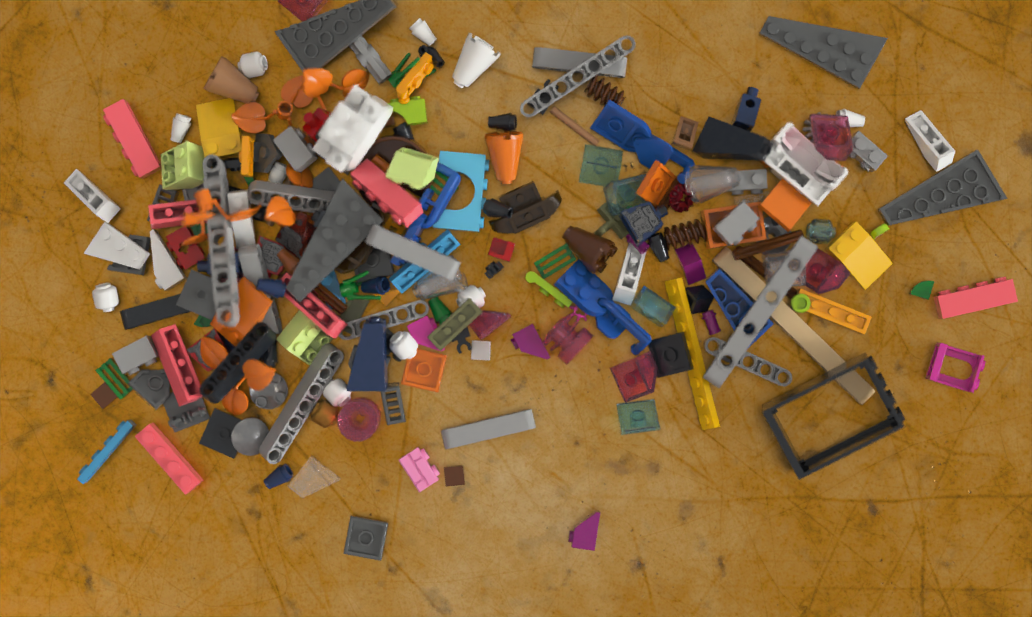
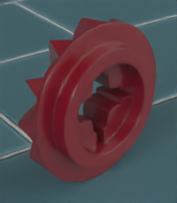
[669,183,697,213]

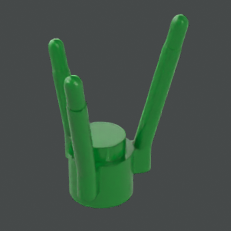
[387,53,436,89]
[339,271,381,301]

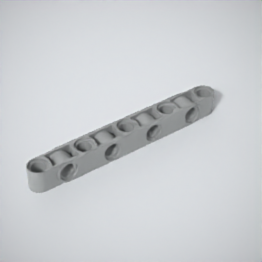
[203,154,240,327]
[702,236,818,388]

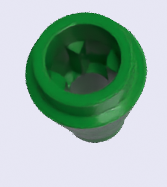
[428,296,452,325]

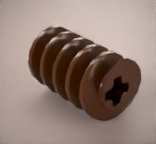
[583,74,626,106]
[664,219,706,251]

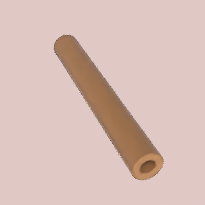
[550,106,599,146]

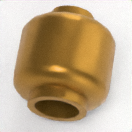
[310,400,339,428]

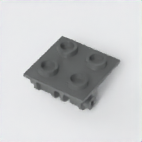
[163,392,210,433]

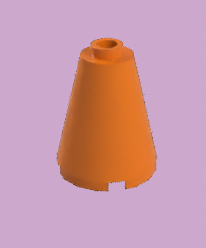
[485,131,523,184]

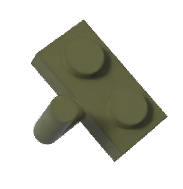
[593,197,629,239]

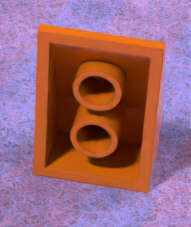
[700,201,767,249]
[210,277,273,347]

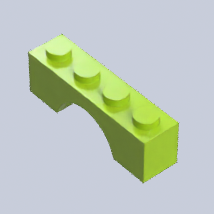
[388,96,428,126]

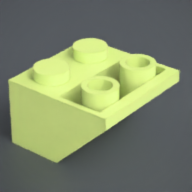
[161,141,205,190]
[386,147,439,189]
[276,310,333,365]

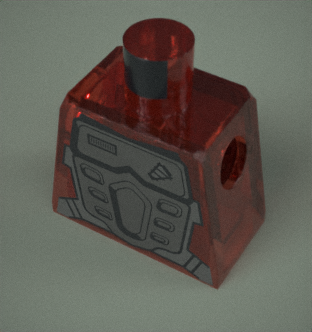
[275,212,316,260]

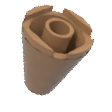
[203,56,259,104]

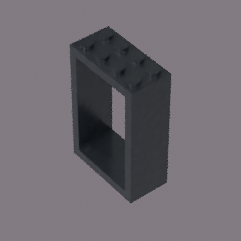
[762,352,905,480]

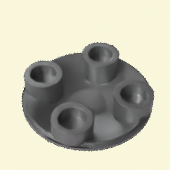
[249,372,288,409]
[231,417,269,456]

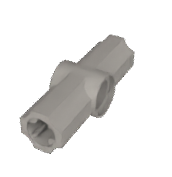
[349,36,392,85]

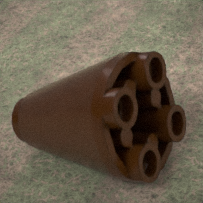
[562,226,618,274]

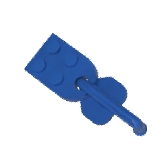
[590,100,695,184]
[390,162,461,267]
[554,259,651,355]

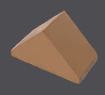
[671,116,699,150]

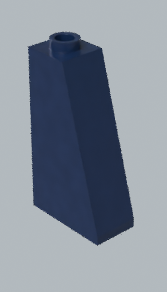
[347,316,388,391]

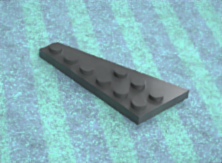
[274,0,397,72]
[759,16,888,89]
[878,150,1008,225]
[286,179,384,302]

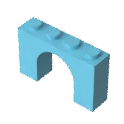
[433,151,490,232]

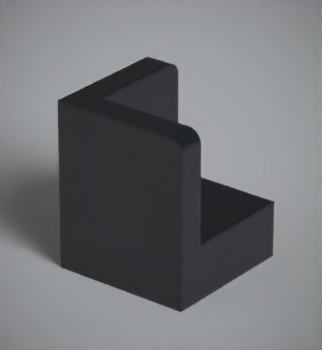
[685,285,714,314]

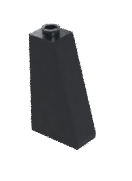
[692,117,773,161]

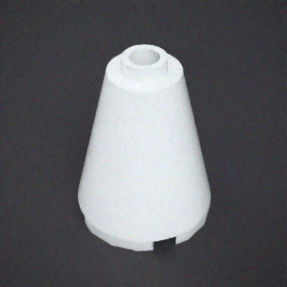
[452,33,501,88]

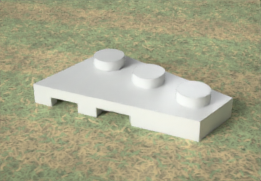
[84,222,150,270]

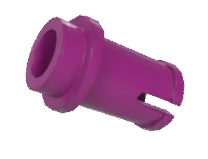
[626,234,650,254]
[702,309,721,335]

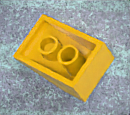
[196,98,242,159]
[825,222,893,290]

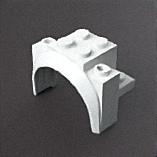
[312,85,393,173]
[763,123,848,206]

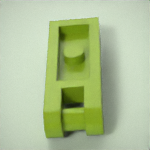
[525,271,572,308]

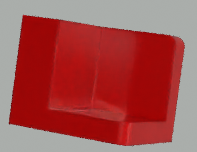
[488,237,515,262]

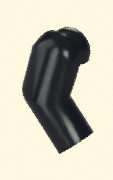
[418,45,445,67]

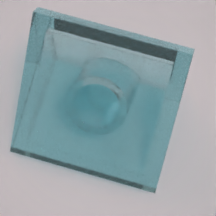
[579,144,623,189]
[603,174,647,216]
[629,286,676,328]
[616,399,660,435]

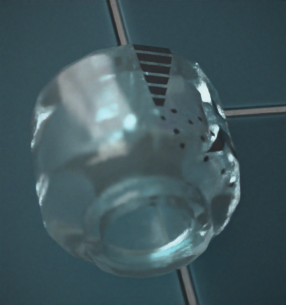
[806,219,836,244]

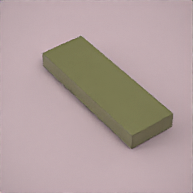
[427,298,483,351]

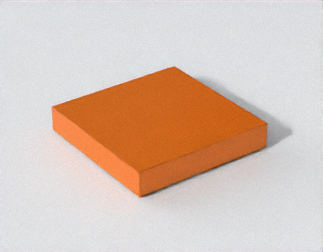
[636,160,676,208]
[759,178,812,232]
[401,348,447,393]

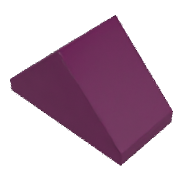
[675,243,706,285]

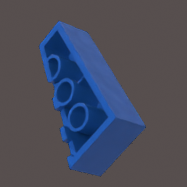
[705,268,774,348]

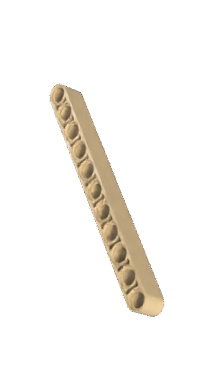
[712,246,875,405]

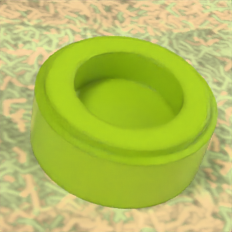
[870,223,890,240]
[790,294,811,313]

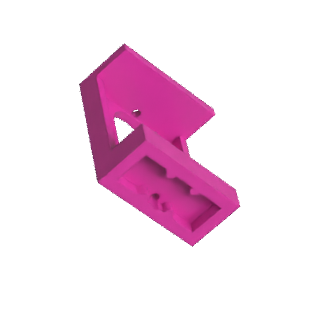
[925,342,985,393]

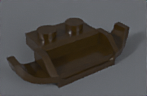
[489,181,562,234]
[334,202,384,274]

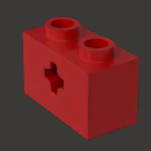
[166,226,208,270]

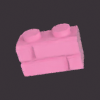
[399,447,440,492]

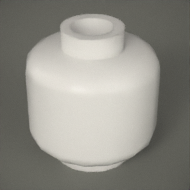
[238,51,268,78]
[92,283,119,312]
[456,285,486,308]
[389,331,418,360]
[323,378,351,407]

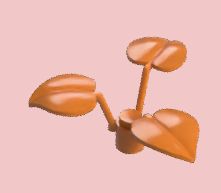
[303,68,369,139]
[231,75,315,146]
[265,163,317,232]
[181,189,261,246]
[200,336,275,416]

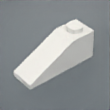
[905,110,955,172]
[64,169,121,223]
[227,189,256,249]
[150,229,187,291]
[612,243,647,306]

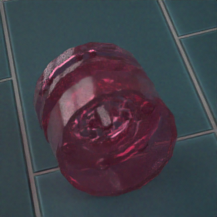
[542,313,593,365]
[337,397,381,441]

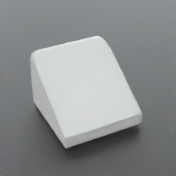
[471,340,491,360]

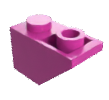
[407,315,445,351]

